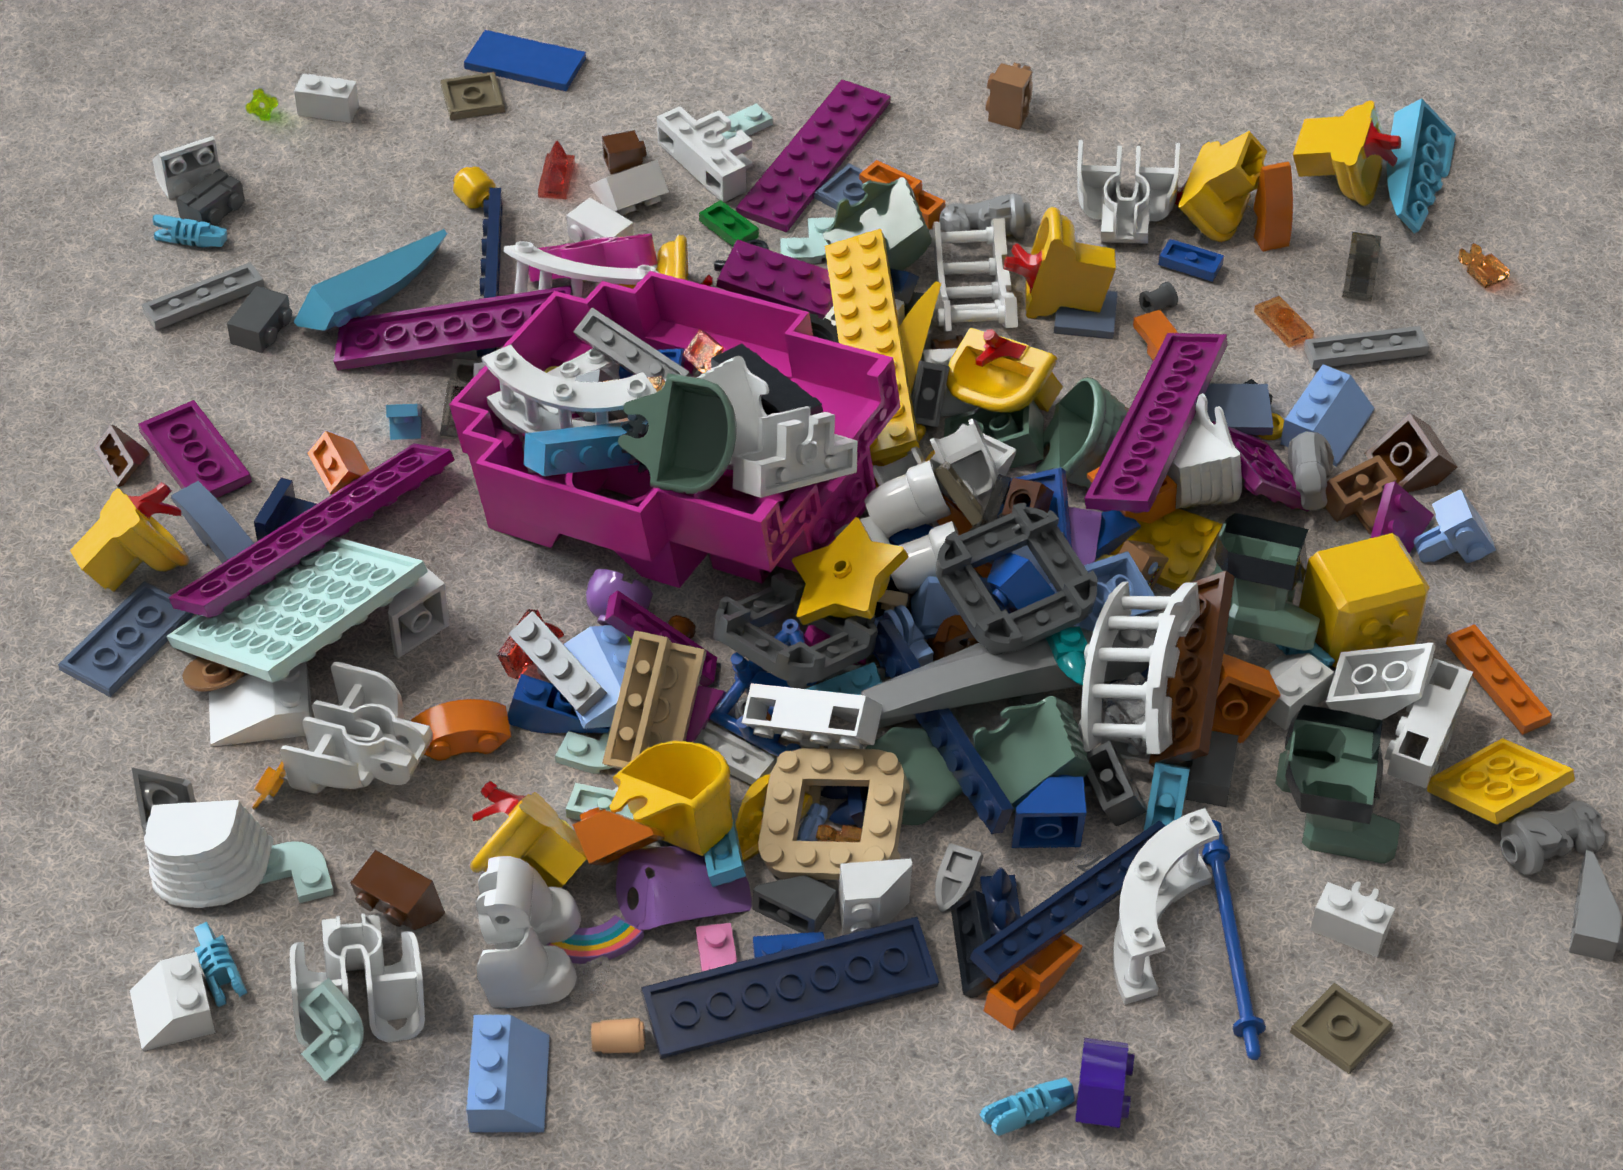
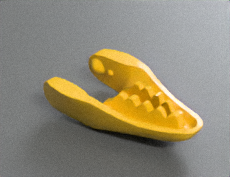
[735,774,812,862]

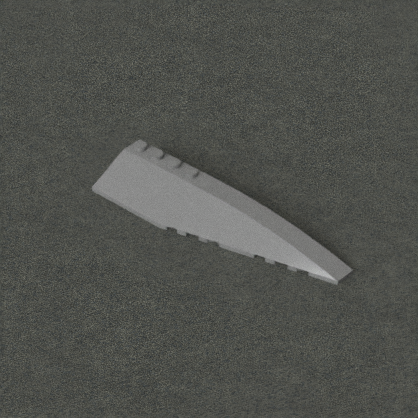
[861,590,1234,719]

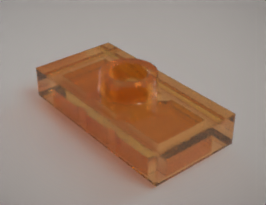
[1254,296,1314,348]

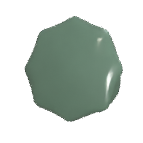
[865,727,963,825]

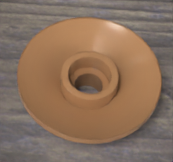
[182,657,245,691]

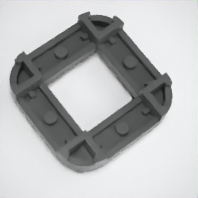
[936,503,1098,655]
[713,573,878,689]

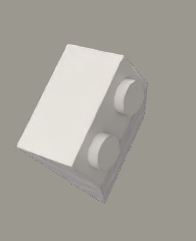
[1326,643,1436,720]
[209,662,312,747]

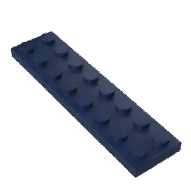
[641,917,939,1059]

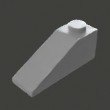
[1569,850,1623,962]

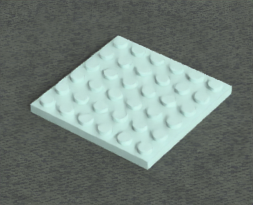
[166,537,428,682]

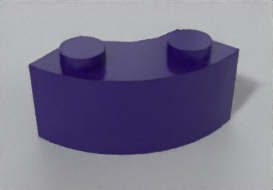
[1075,1037,1135,1128]

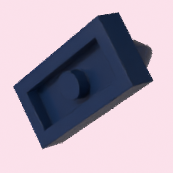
[821,786,869,832]
[980,867,1021,937]

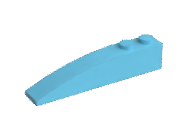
[1387,98,1456,233]
[294,229,447,331]

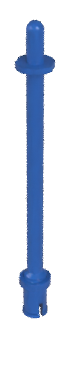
[1202,820,1266,1060]

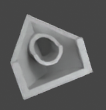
[131,767,196,836]

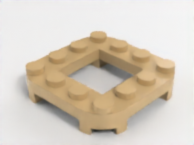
[758,748,910,880]

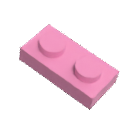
[696,923,737,972]

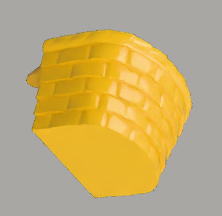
[609,741,733,856]

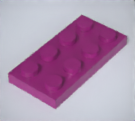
[716,239,833,319]
[138,400,252,498]

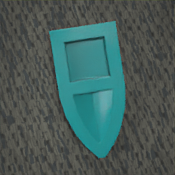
[1046,626,1088,685]

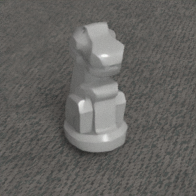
[940,193,1032,239]
[1288,431,1334,510]
[1500,801,1605,876]

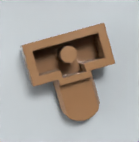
[986,62,1033,130]
[1325,455,1397,534]

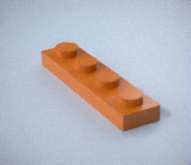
[1446,624,1552,735]

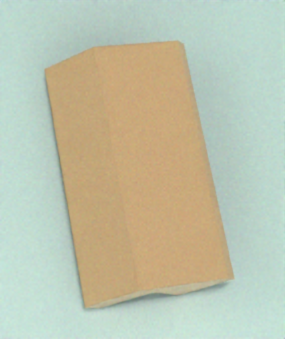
[602,631,706,770]

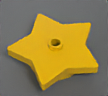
[792,517,909,625]

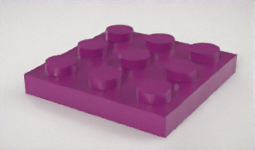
[1212,421,1310,511]

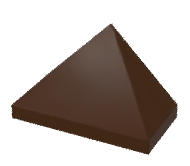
[94,425,150,487]

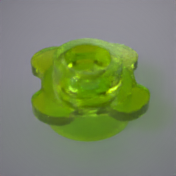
[245,88,279,121]

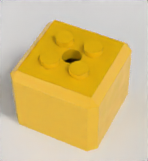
[1299,533,1430,668]

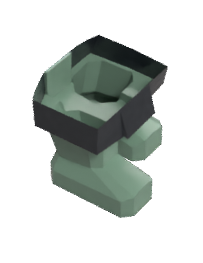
[1210,513,1320,650]
[1275,704,1400,864]

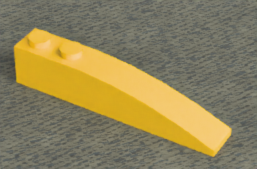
[899,281,941,393]

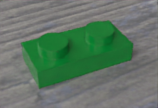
[699,200,759,246]

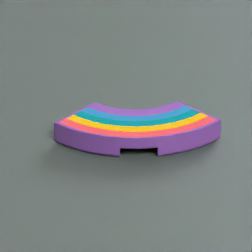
[547,915,644,964]

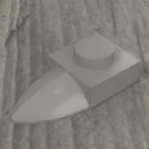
[935,843,984,912]

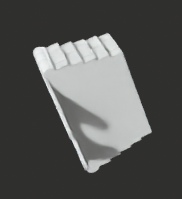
[697,356,775,470]
[1167,394,1242,509]
[144,800,273,908]

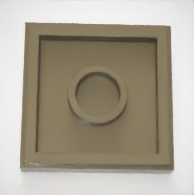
[440,72,505,121]
[934,461,985,526]
[1290,983,1393,1074]

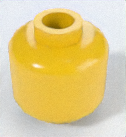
[453,166,496,209]

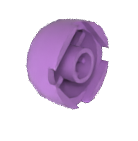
[586,569,653,626]

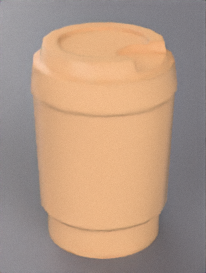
[591,1017,645,1053]

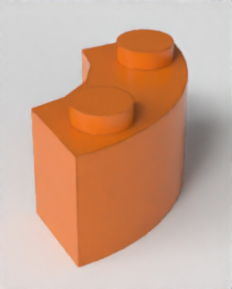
[411,699,511,761]

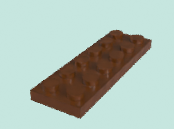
[1149,571,1235,768]

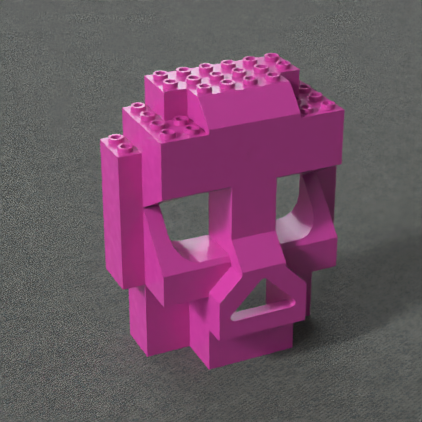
[449,271,901,588]

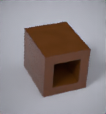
[602,130,647,174]

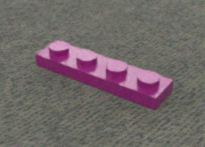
[605,590,718,687]

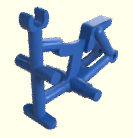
[710,619,817,757]

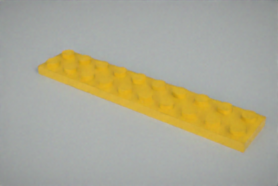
[825,229,920,462]

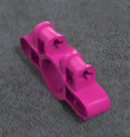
[528,234,658,281]

